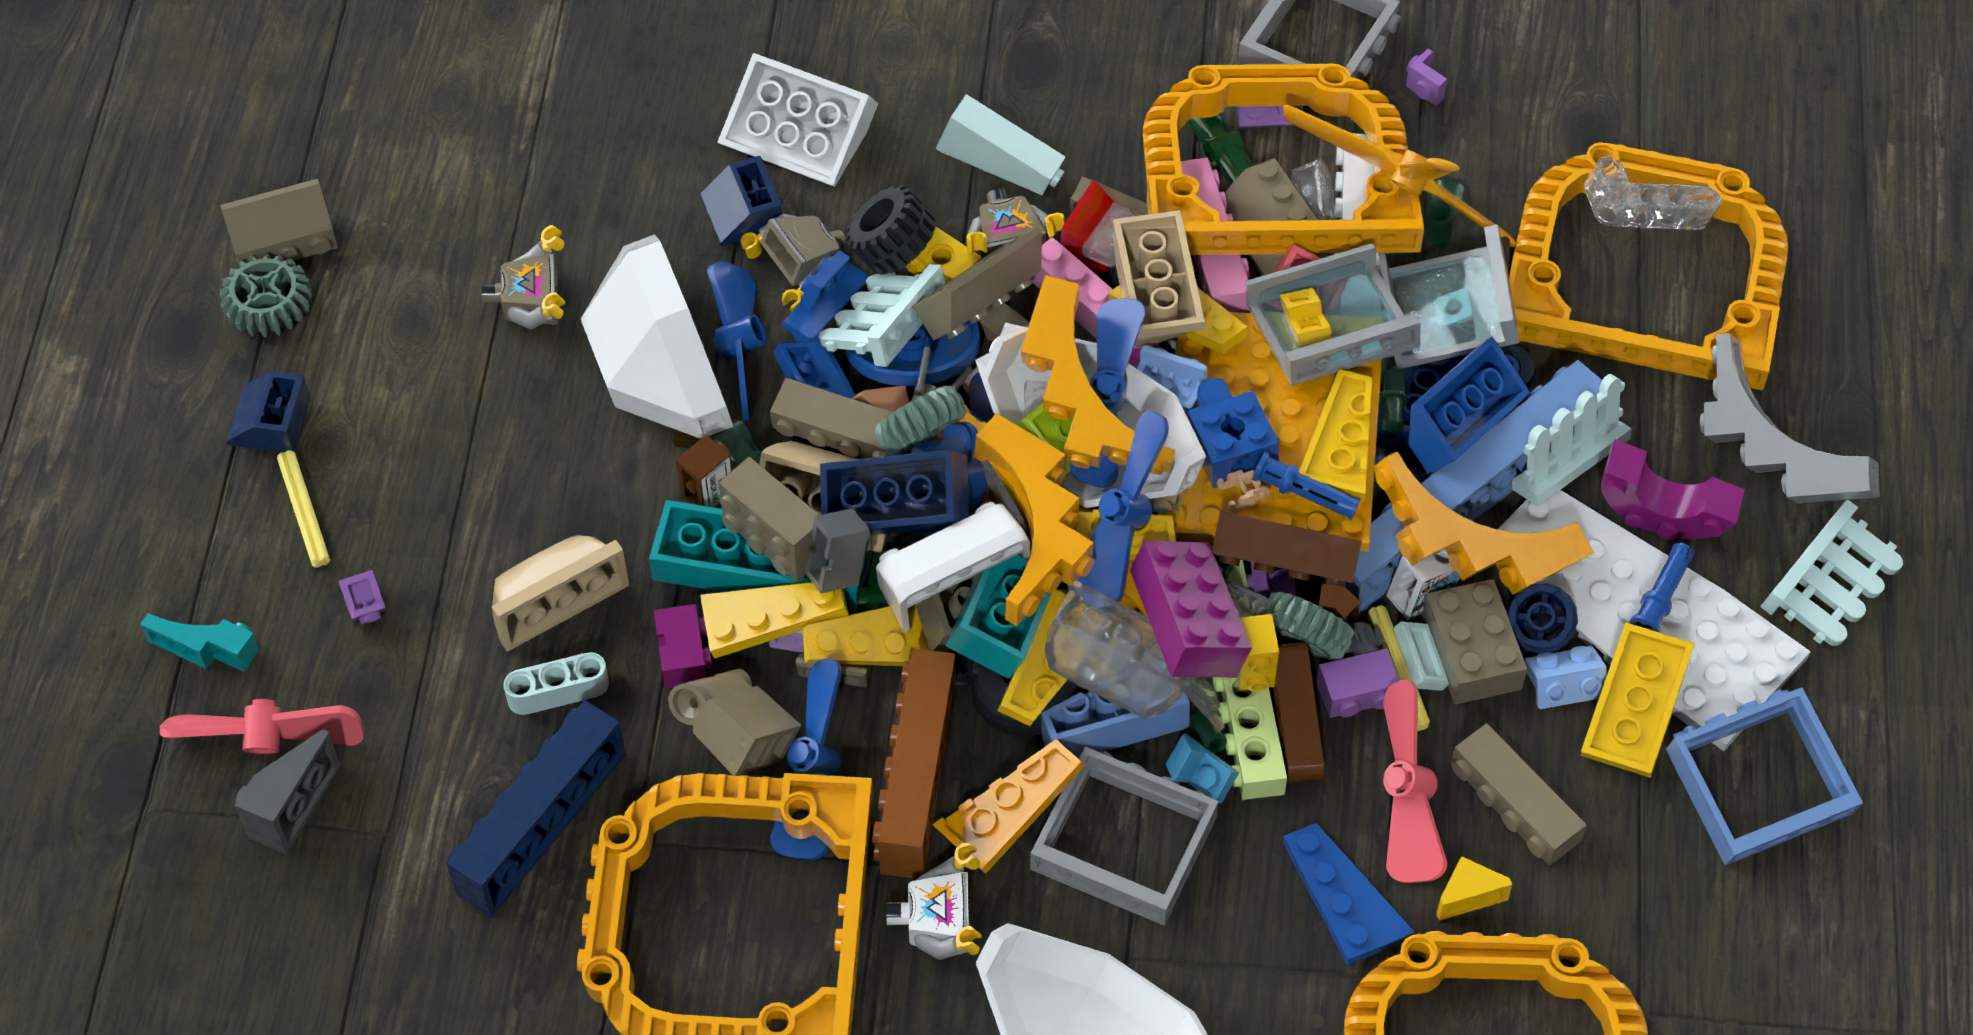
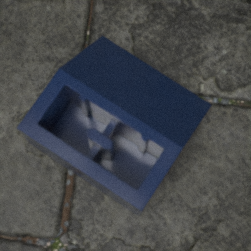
[700,155,782,247]
[226,371,311,453]

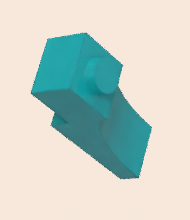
[140,613,259,672]

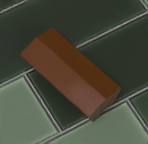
[1319,584,1360,626]

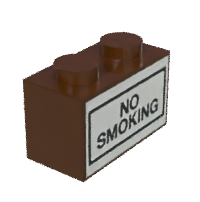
[676,435,732,508]

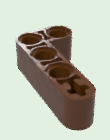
[1273,642,1325,784]

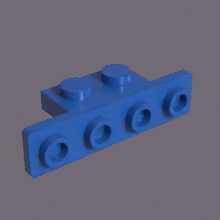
[782,250,869,343]
[773,333,856,398]

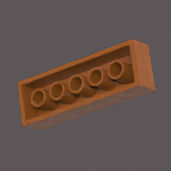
[872,648,956,879]

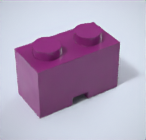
[654,604,712,689]

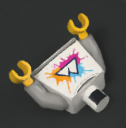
[886,843,982,960]

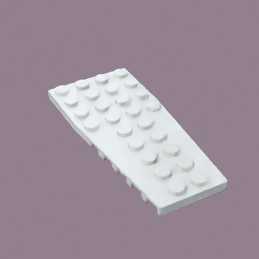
[1498,490,1810,751]

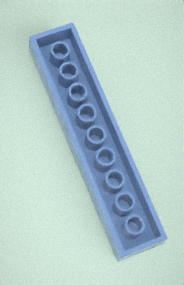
[1345,360,1602,615]

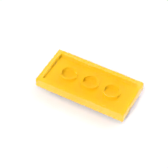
[1581,622,1695,778]

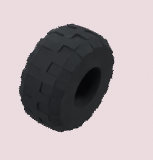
[971,661,1078,737]

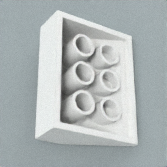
[717,53,878,187]

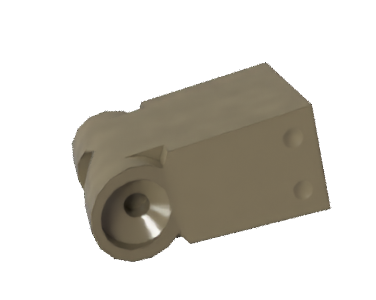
[668,669,801,776]

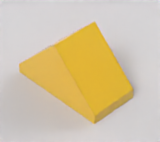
[1436,856,1512,921]

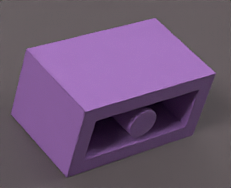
[1316,648,1399,718]

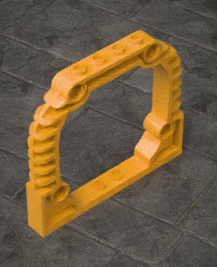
[1143,64,1424,255]
[1509,142,1788,391]
[577,773,874,1035]
[1344,931,1648,1035]

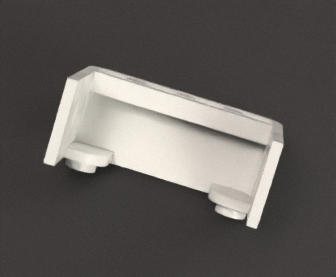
[876,502,1030,633]

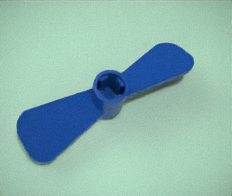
[707,261,767,422]
[1069,299,1145,488]
[1067,411,1169,607]
[770,658,842,860]

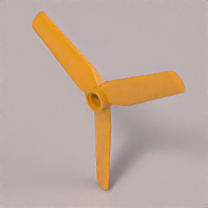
[1283,105,1516,247]

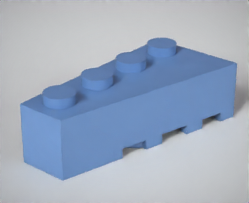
[1041,650,1190,759]

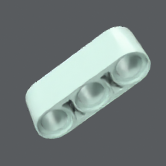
[504,652,609,715]

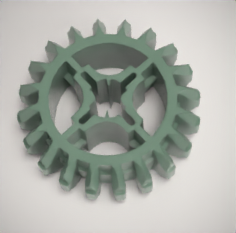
[220,253,312,338]
[874,386,967,456]
[1261,592,1354,661]

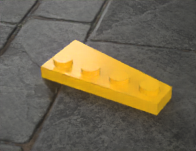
[1299,369,1372,502]
[700,582,849,658]

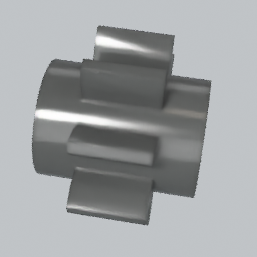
[1343,622,1384,659]

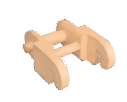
[1216,469,1270,512]

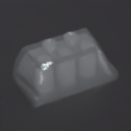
[1045,580,1189,719]

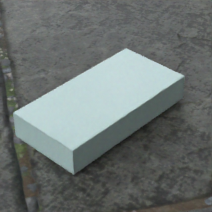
[1394,621,1449,691]

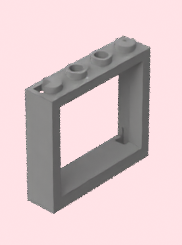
[1238,0,1401,79]
[1030,747,1219,926]

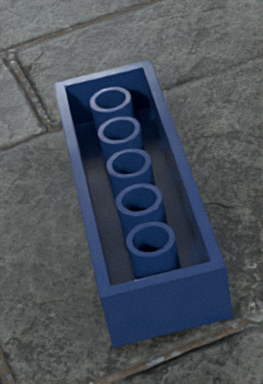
[447,700,626,918]

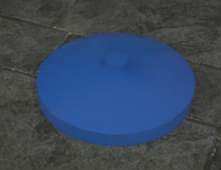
[845,320,980,386]

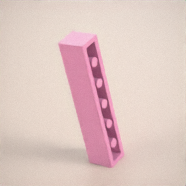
[1181,157,1251,313]

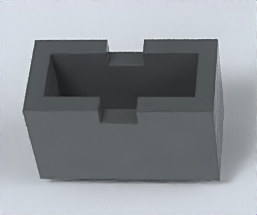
[804,508,870,593]

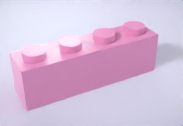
[1031,237,1113,339]

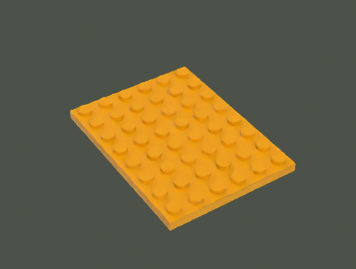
[1158,312,1384,552]

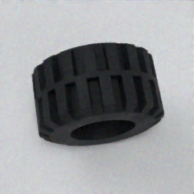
[846,185,936,275]

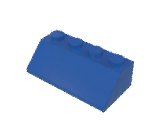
[1409,336,1530,473]

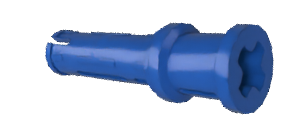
[1252,451,1361,520]
[1629,543,1694,633]

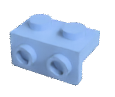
[1137,345,1207,416]
[1524,646,1607,709]

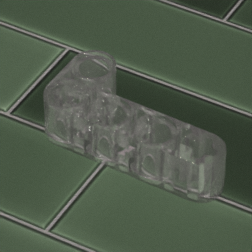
[1584,157,1721,230]

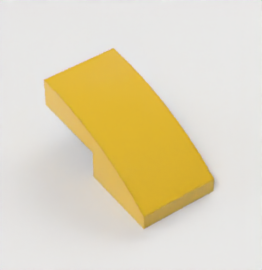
[1279,288,1332,346]

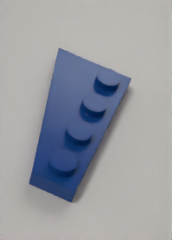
[1282,823,1415,966]

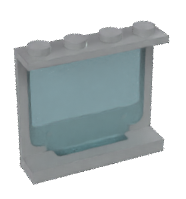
[1376,224,1520,369]
[1245,243,1420,386]

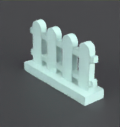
[819,264,946,367]
[1512,374,1632,506]
[1760,500,1903,646]

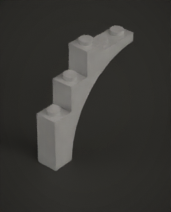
[1700,333,1879,503]

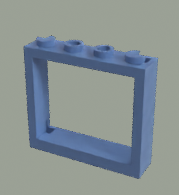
[1666,687,1863,866]

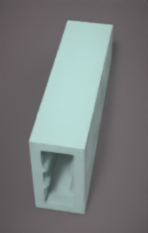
[936,94,1065,195]

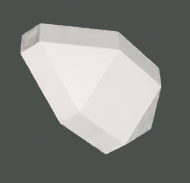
[581,234,733,439]
[975,322,1206,508]
[976,923,1208,1035]

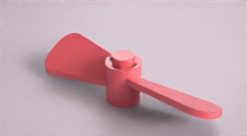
[1383,679,1447,883]
[160,699,364,754]

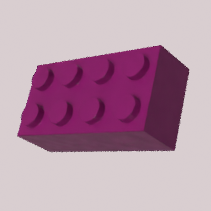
[1130,541,1252,678]

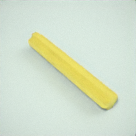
[277,450,330,568]
[1368,605,1430,731]

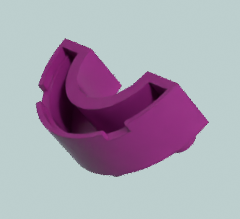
[1601,439,1745,540]

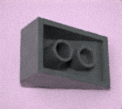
[235,729,341,854]

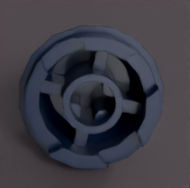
[1507,583,1578,653]

